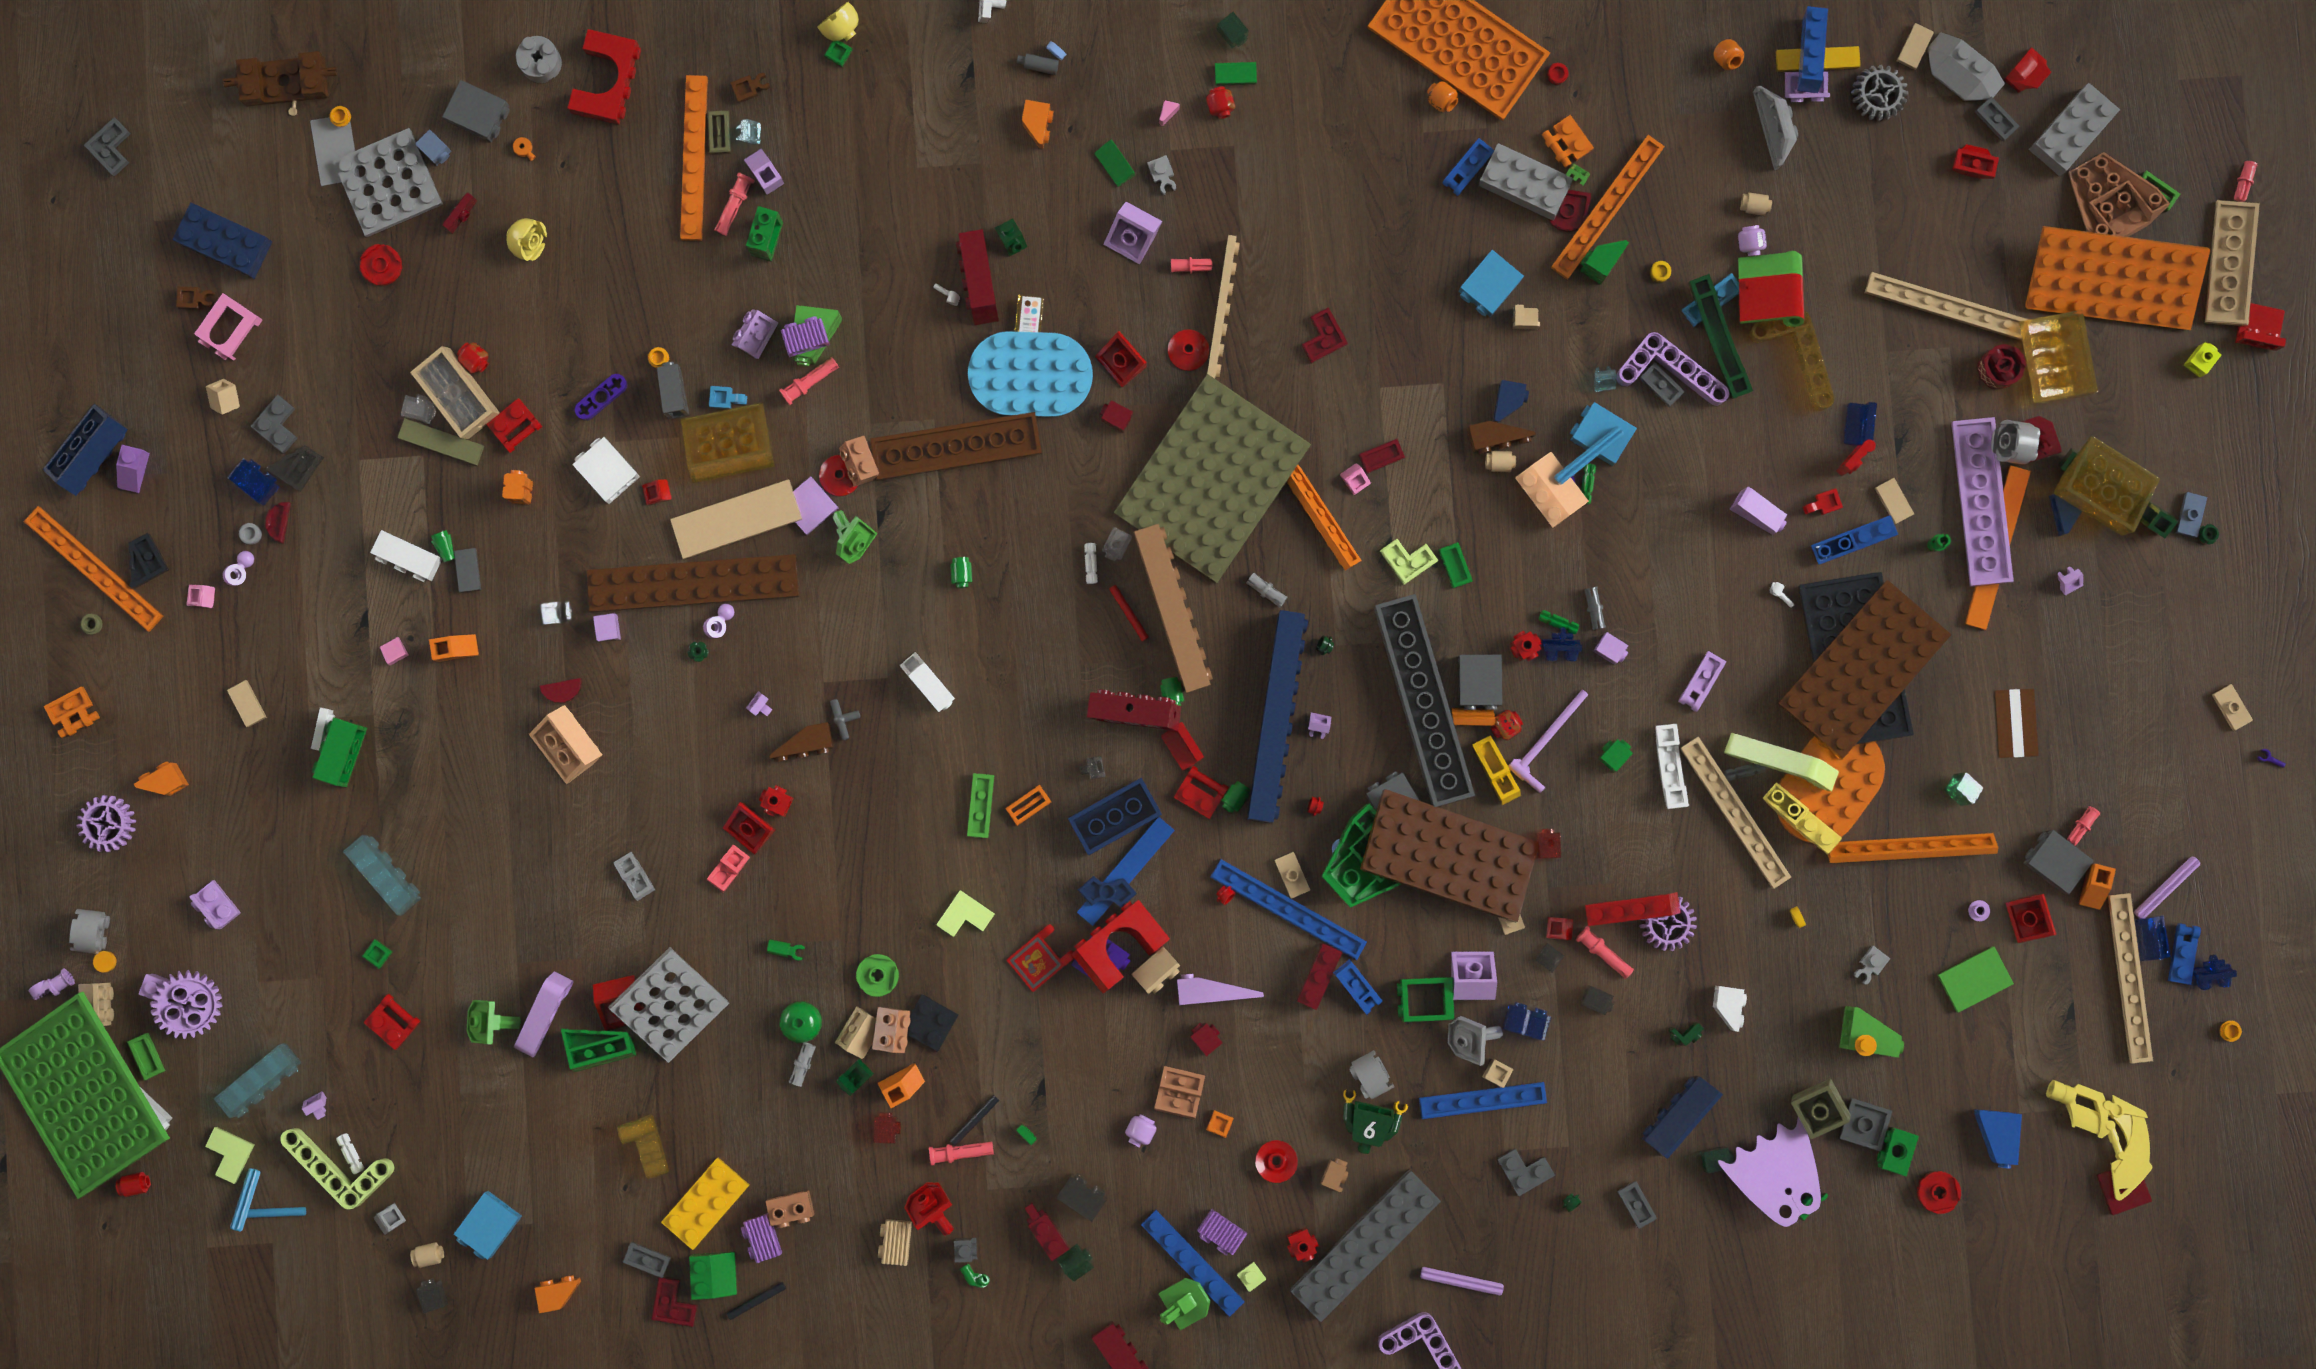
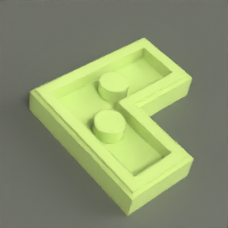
[1380,539,1438,585]
[937,890,995,937]
[205,1127,255,1184]

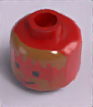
[1206,86,1235,119]
[457,342,489,373]
[1491,709,1523,741]

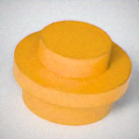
[330,106,351,127]
[648,347,669,368]
[2220,1021,2242,1042]
[1855,1035,1877,1056]

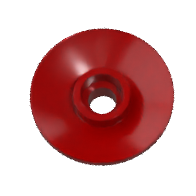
[1168,329,1209,371]
[819,455,858,496]
[1255,1140,1298,1183]

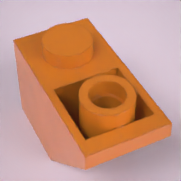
[1022,100,1054,149]
[429,634,479,662]
[134,761,189,796]
[2078,864,2116,910]
[878,1063,925,1108]
[535,1275,581,1313]

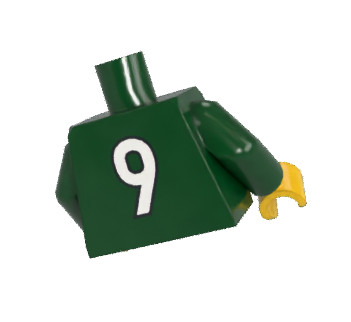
[1343,1090,1408,1154]

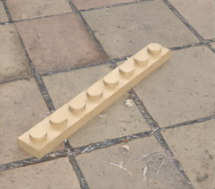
[1207,235,1240,378]
[1864,272,2031,341]
[1680,737,1791,889]
[2107,893,2153,1063]

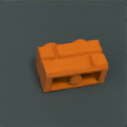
[502,470,533,505]

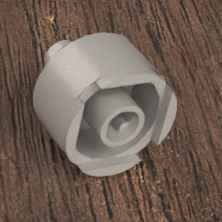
[516,36,562,83]
[1991,420,2040,464]
[69,909,110,954]
[1350,1050,1394,1099]

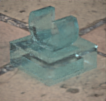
[736,119,760,144]
[1594,366,1617,392]

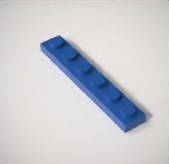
[1141,1210,1245,1317]

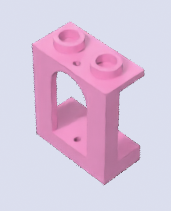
[194,293,262,360]

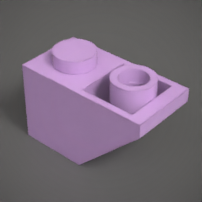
[744,149,784,194]

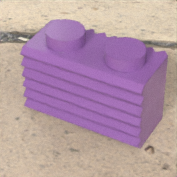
[781,317,830,357]
[1197,1209,1247,1256]
[741,1213,782,1263]

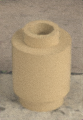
[1740,193,1772,216]
[1485,451,1516,472]
[410,1242,444,1268]

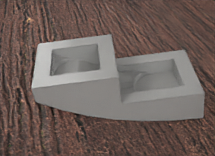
[614,852,655,901]

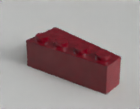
[956,229,999,325]

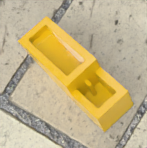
[1472,735,1521,805]

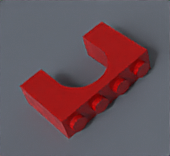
[568,29,641,125]
[1585,892,1681,926]
[1071,900,1170,994]

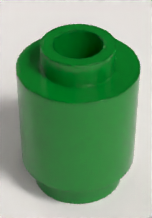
[950,557,972,588]
[1160,677,1184,706]
[1221,781,1251,813]

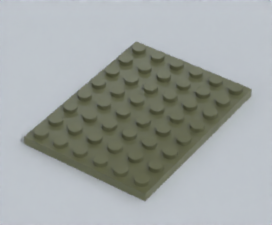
[1114,374,1312,583]

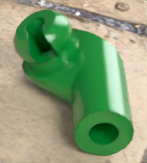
[960,1263,990,1288]

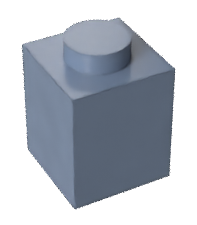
[415,129,451,165]

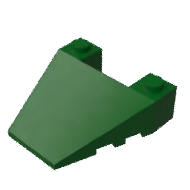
[1322,804,1401,908]

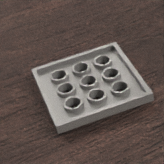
[333,128,443,237]
[609,947,729,1063]

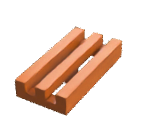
[1451,708,1495,726]
[1005,785,1051,826]

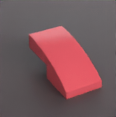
[707,845,750,893]

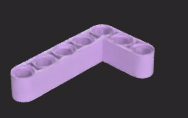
[1616,332,1729,406]
[1378,1312,1461,1369]

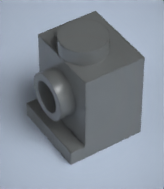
[954,1238,977,1263]

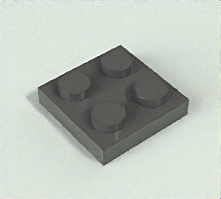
[1838,1098,1892,1151]

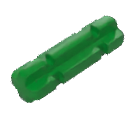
[1581,464,1596,505]
[1539,610,1579,635]

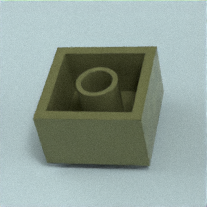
[1791,1078,1851,1139]

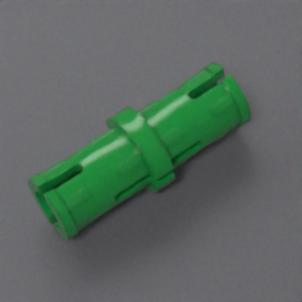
[1927,534,1951,552]

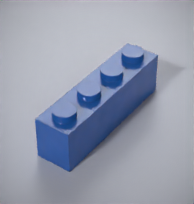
[1797,6,1828,93]

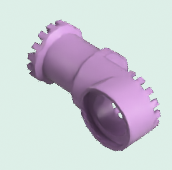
[28,968,75,1000]

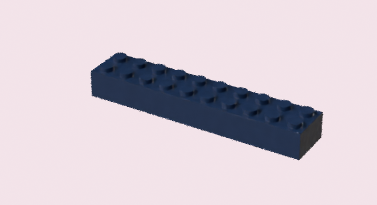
[1247,610,1308,824]

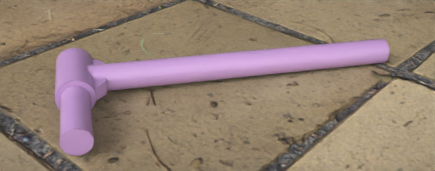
[1508,690,1588,793]

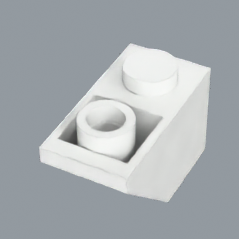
[1713,986,1747,1032]

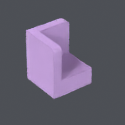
[593,613,621,641]

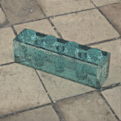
[343,835,421,915]
[214,1043,301,1118]

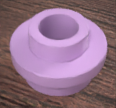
[1968,900,1990,921]

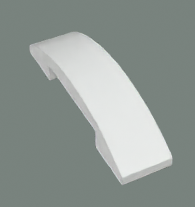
[1655,724,1689,809]

